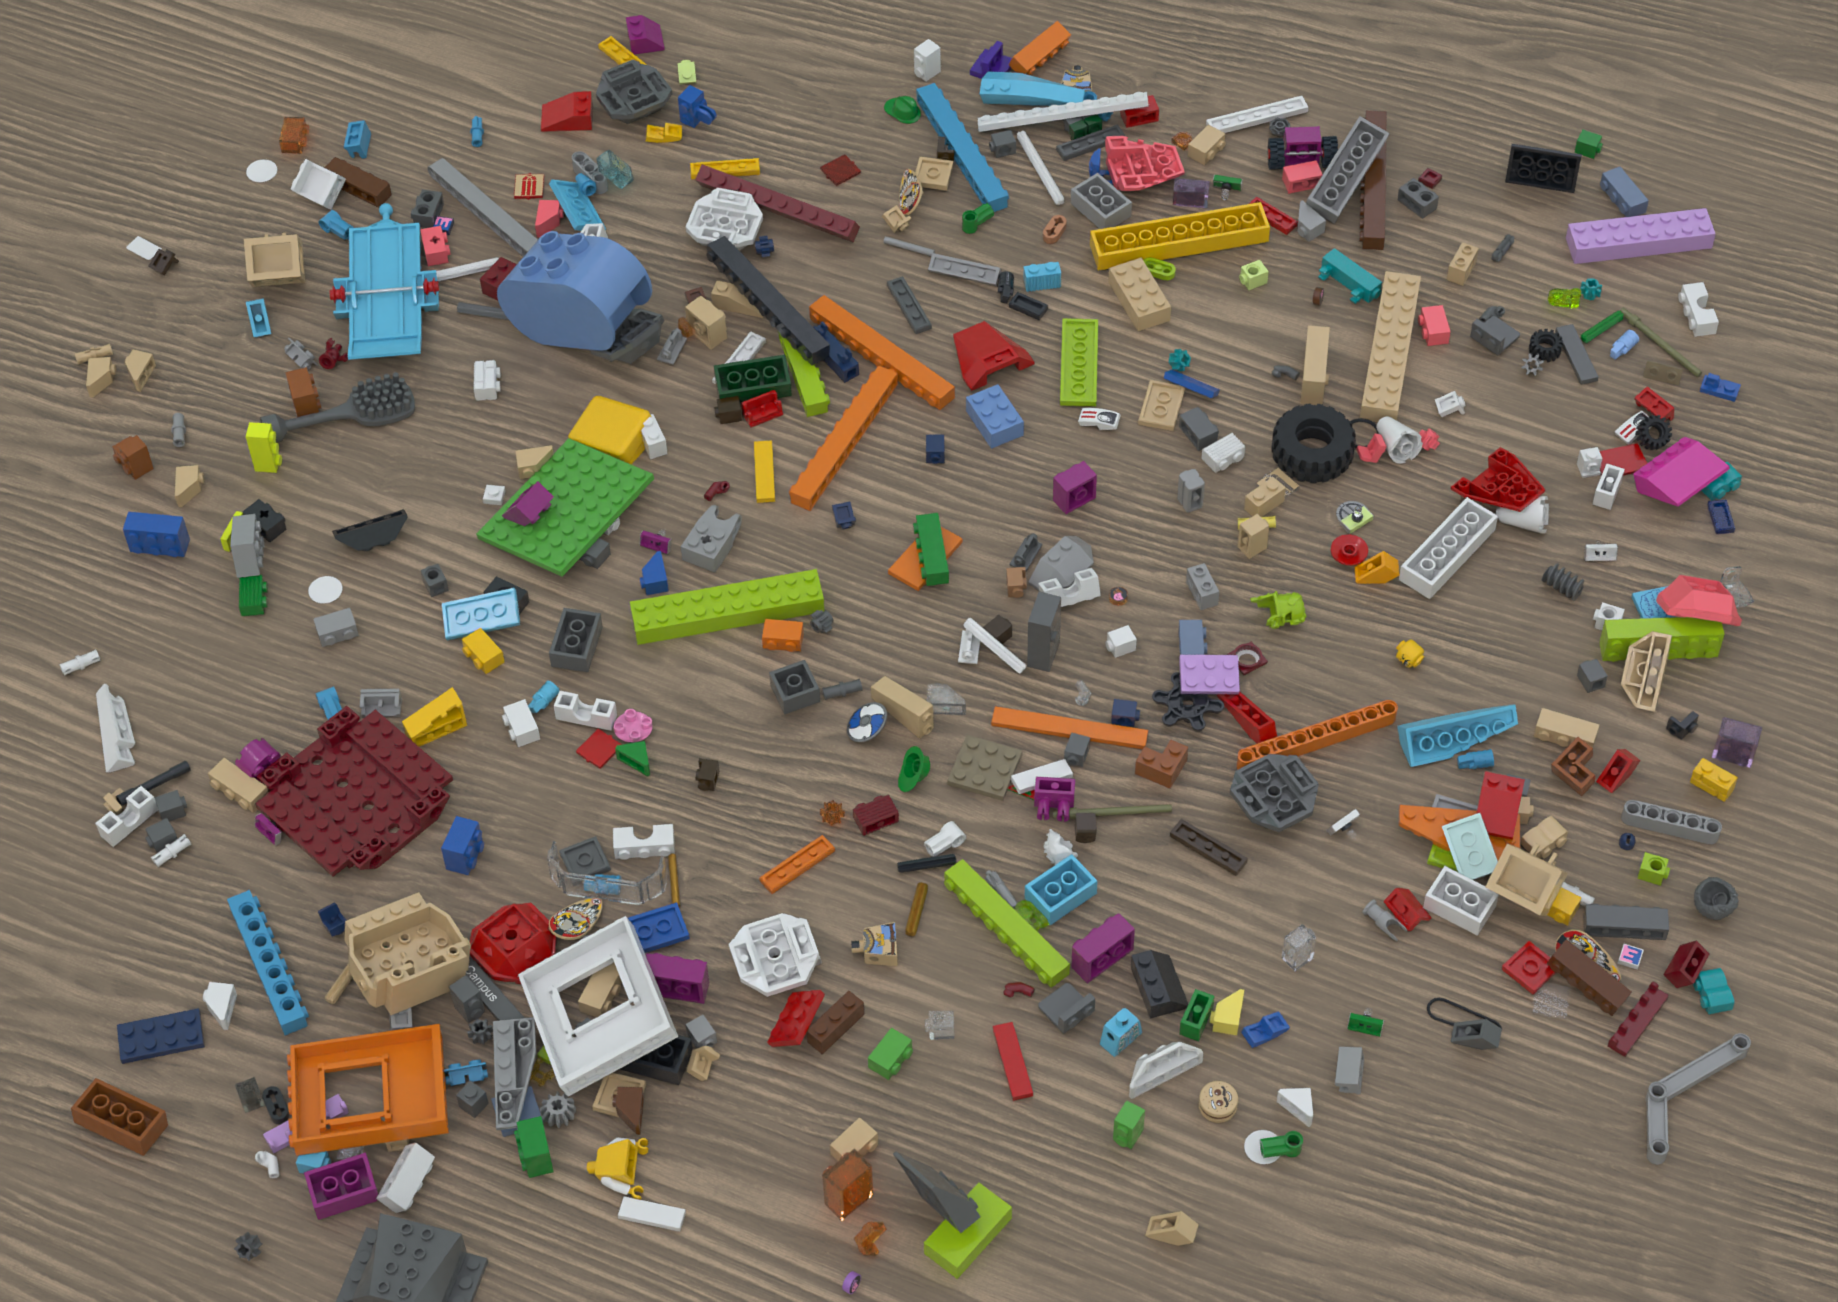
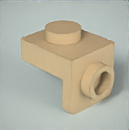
[882,205,912,233]
[103,788,127,815]
[687,1046,720,1081]

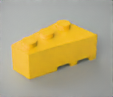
[402,687,467,747]

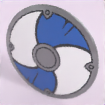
[847,702,887,742]

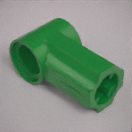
[962,203,994,234]
[1260,1131,1303,1158]

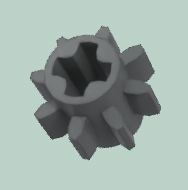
[810,610,834,633]
[467,1018,493,1045]
[234,1232,263,1261]

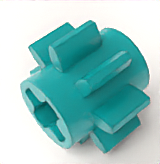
[1579,278,1602,300]
[1168,349,1191,371]

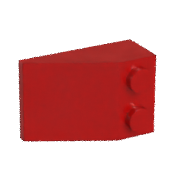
[541,91,593,132]
[1476,771,1525,840]

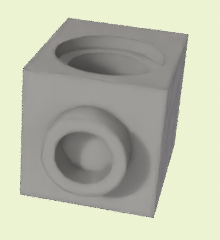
[685,1015,717,1048]

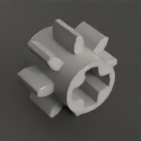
[1521,353,1544,376]

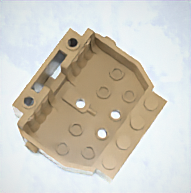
[344,892,471,1015]

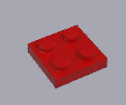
[1501,941,1556,995]

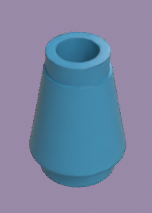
[575,173,596,196]

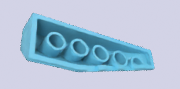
[979,72,1085,106]
[1397,704,1518,767]

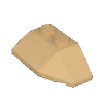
[1621,631,1672,712]

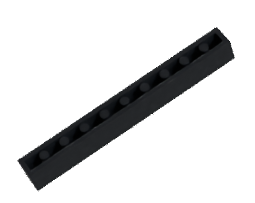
[706,236,830,365]

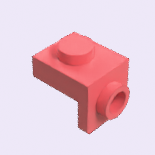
[1356,433,1386,463]

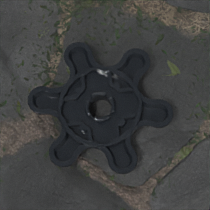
[1152,672,1224,732]

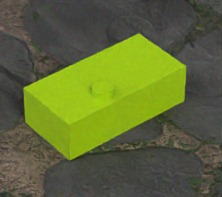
[924,1182,1012,1279]

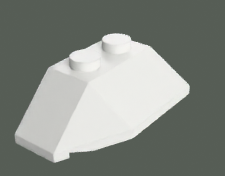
[1129,1042,1203,1099]

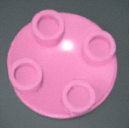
[614,709,652,742]

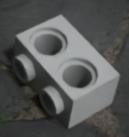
[1186,563,1219,610]

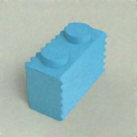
[1023,262,1061,292]

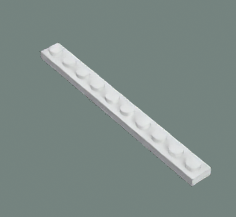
[978,92,1149,132]

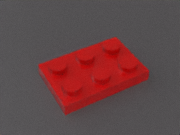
[767,990,825,1047]

